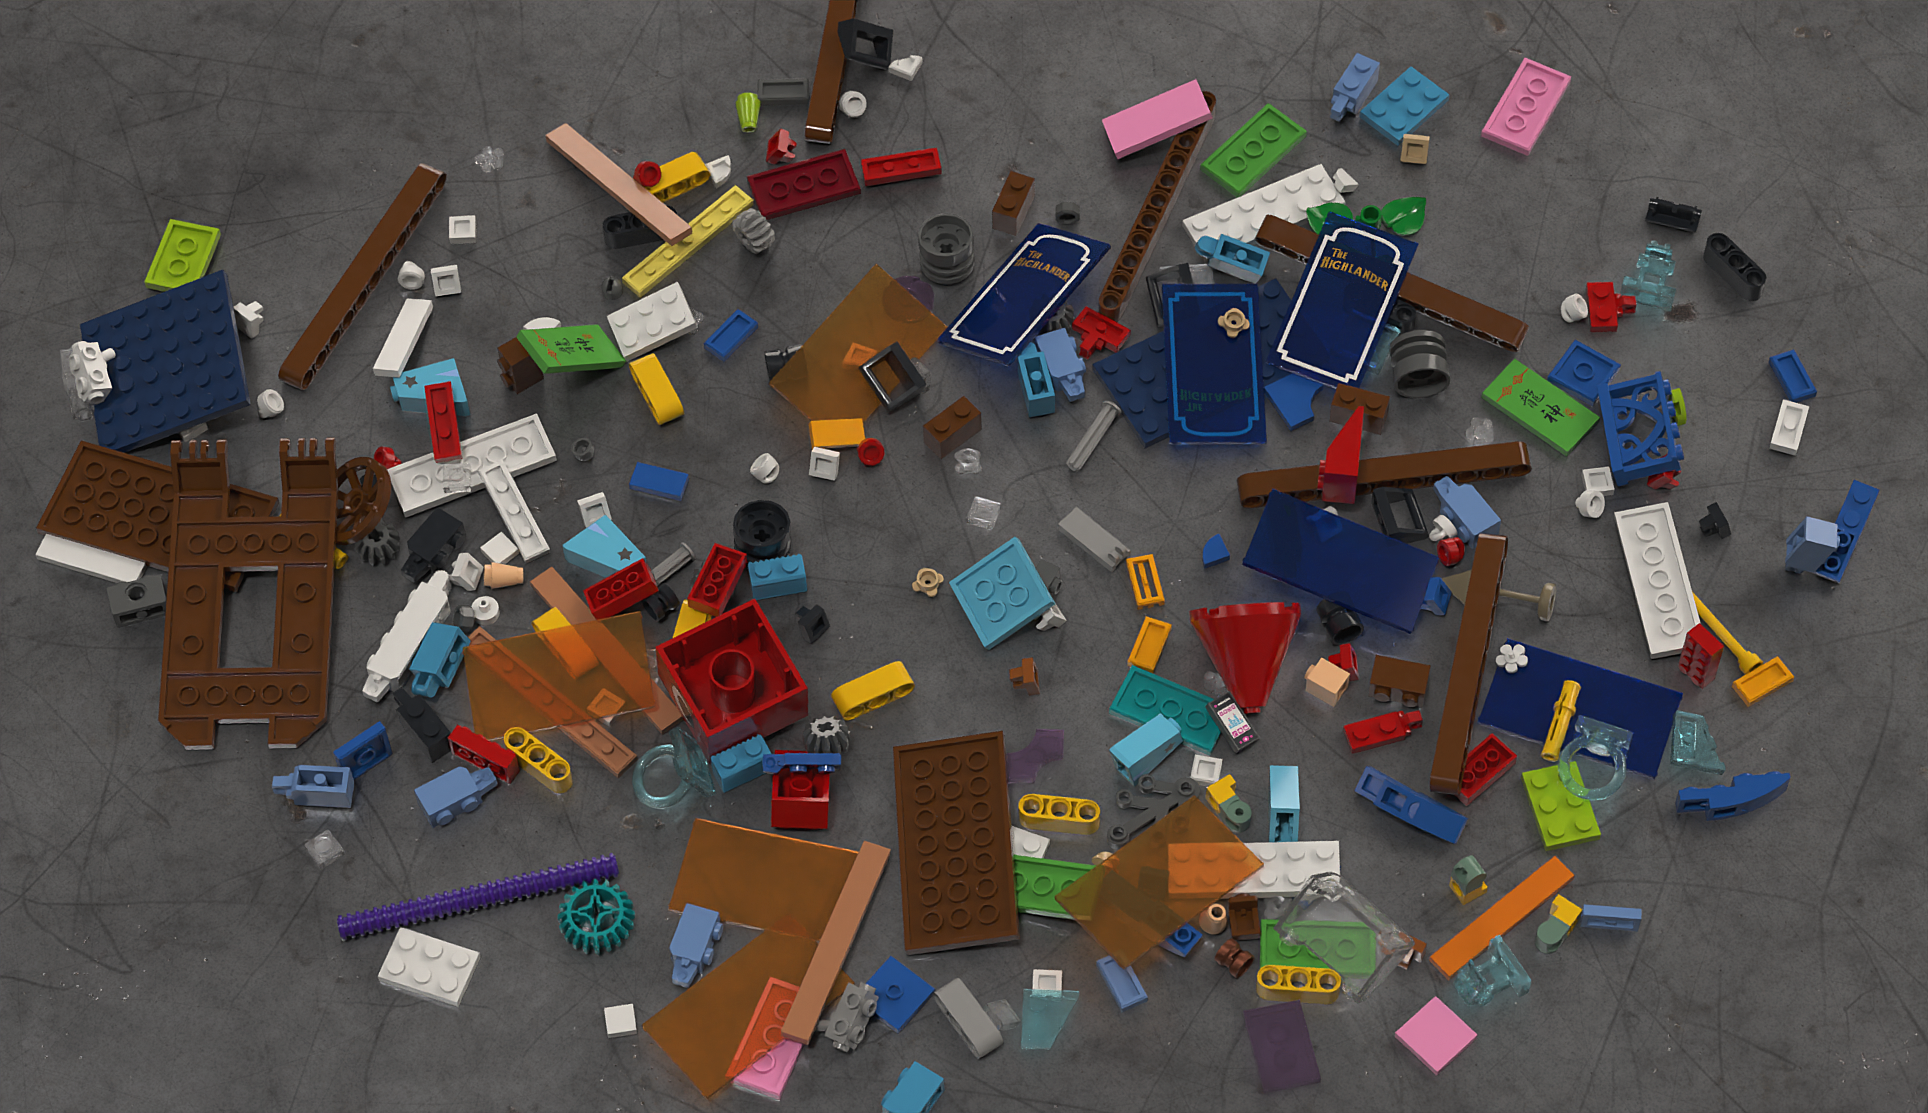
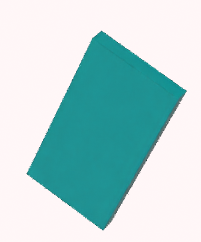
[1109,665,1222,756]

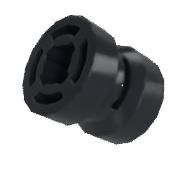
[641,584,680,621]

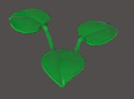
[1306,197,1426,267]

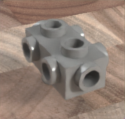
[815,982,879,1053]

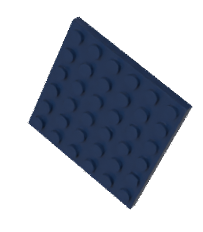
[80,270,251,453]

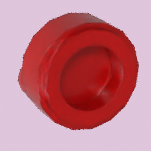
[633,161,662,187]
[857,438,885,466]
[373,446,402,469]
[1437,537,1465,566]

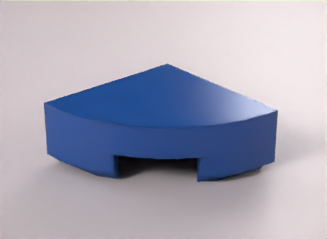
[1202,534,1230,569]

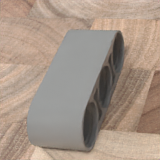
[933,978,1004,1059]

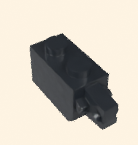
[401,507,466,583]
[393,687,451,763]

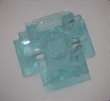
[1620,240,1676,312]
[1453,935,1532,1007]

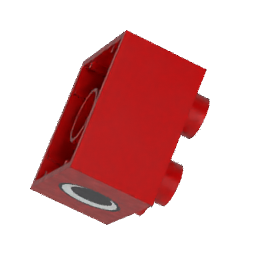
[655,598,808,764]

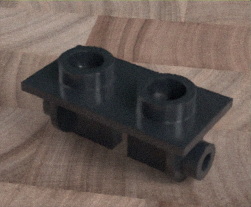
[1645,196,1702,233]

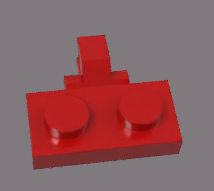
[1586,282,1636,332]
[1072,306,1131,360]

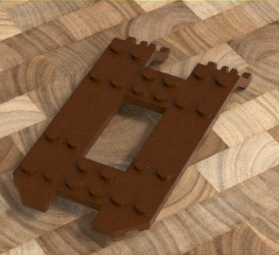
[158,437,339,750]

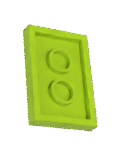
[144,219,221,292]
[1521,761,1601,851]

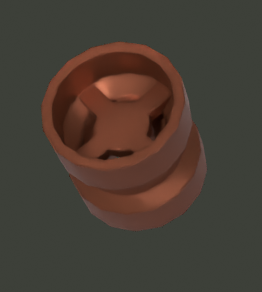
[1214,938,1255,978]

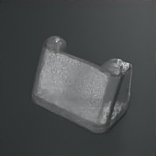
[1273,871,1415,1003]

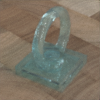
[1558,715,1634,800]
[632,727,716,808]

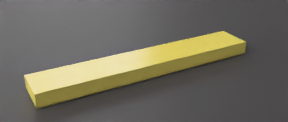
[622,185,754,298]

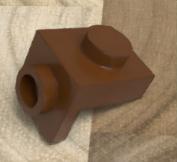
[1228,893,1261,940]

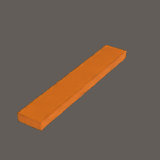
[1429,856,1575,981]

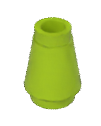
[735,93,761,133]

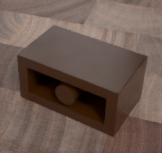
[992,171,1035,236]
[497,337,544,394]
[1329,383,1390,435]
[923,396,982,459]
[1368,655,1431,707]

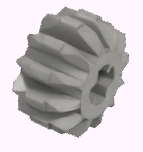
[732,208,775,254]

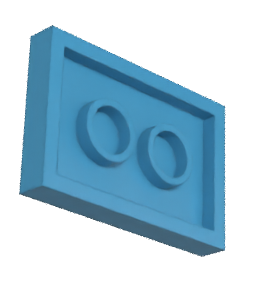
[1360,66,1450,146]

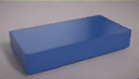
[704,309,759,362]
[1769,349,1817,403]
[629,462,689,501]

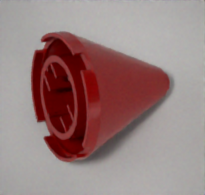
[1189,602,1301,714]

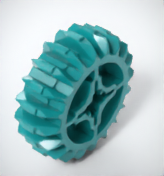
[557,879,635,955]

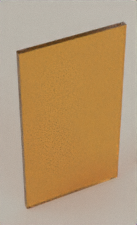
[768,264,947,423]
[462,611,656,741]
[1055,795,1264,969]
[669,818,859,949]
[642,913,855,1100]

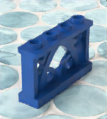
[1597,371,1685,486]

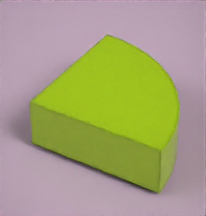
[1668,388,1687,426]

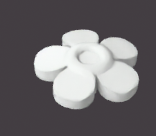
[1496,644,1528,673]

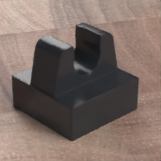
[1699,502,1731,539]
[795,604,830,644]

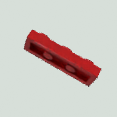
[861,147,942,186]
[424,381,463,463]

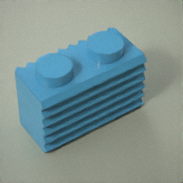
[748,553,807,600]
[711,734,771,792]

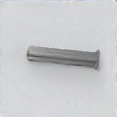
[1066,401,1121,472]
[651,542,696,586]

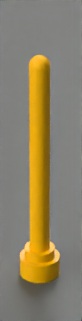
[1692,591,1763,675]

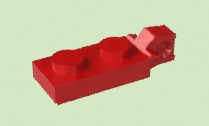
[1343,710,1423,754]

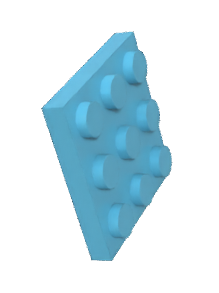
[949,537,1055,650]

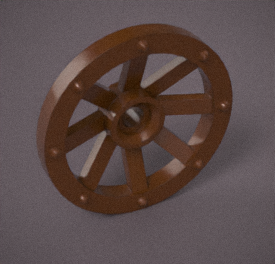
[336,457,391,545]

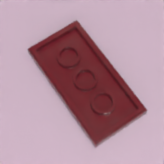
[747,149,861,220]

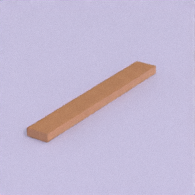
[545,123,693,246]
[530,567,684,735]
[466,626,638,779]
[781,841,891,1045]

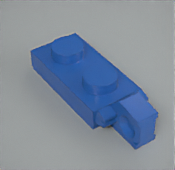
[763,753,841,775]

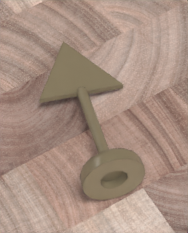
[1441,570,1556,622]

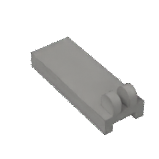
[1058,507,1130,572]

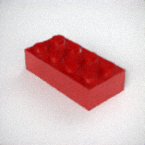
[687,543,747,617]
[583,558,659,623]
[1678,623,1724,689]
[448,724,520,784]
[1453,733,1517,806]

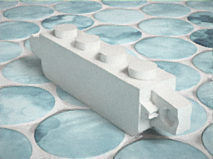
[362,570,452,702]

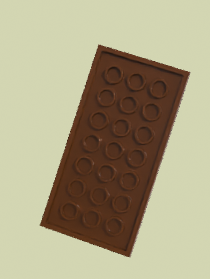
[36,440,279,592]
[893,730,1020,955]

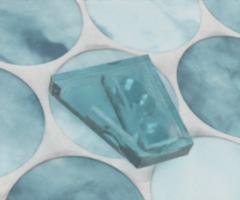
[1670,710,1726,775]
[1021,989,1079,1049]

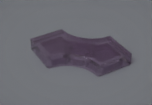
[1007,729,1064,783]

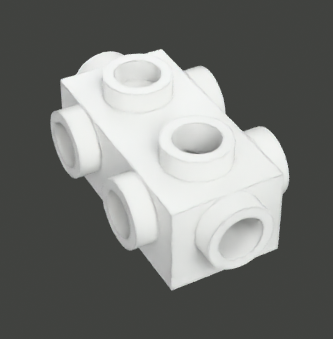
[69,341,115,404]

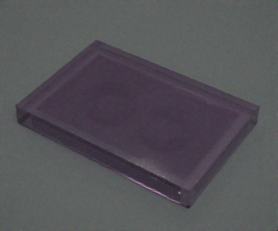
[1243,1000,1321,1094]

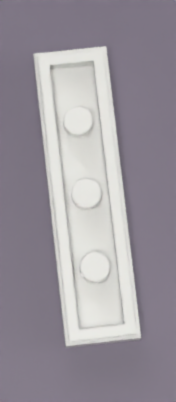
[373,299,433,378]
[478,459,550,564]
[35,534,147,583]

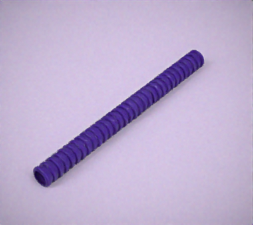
[337,853,619,940]

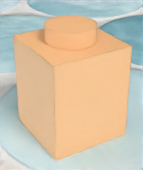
[1304,657,1350,707]

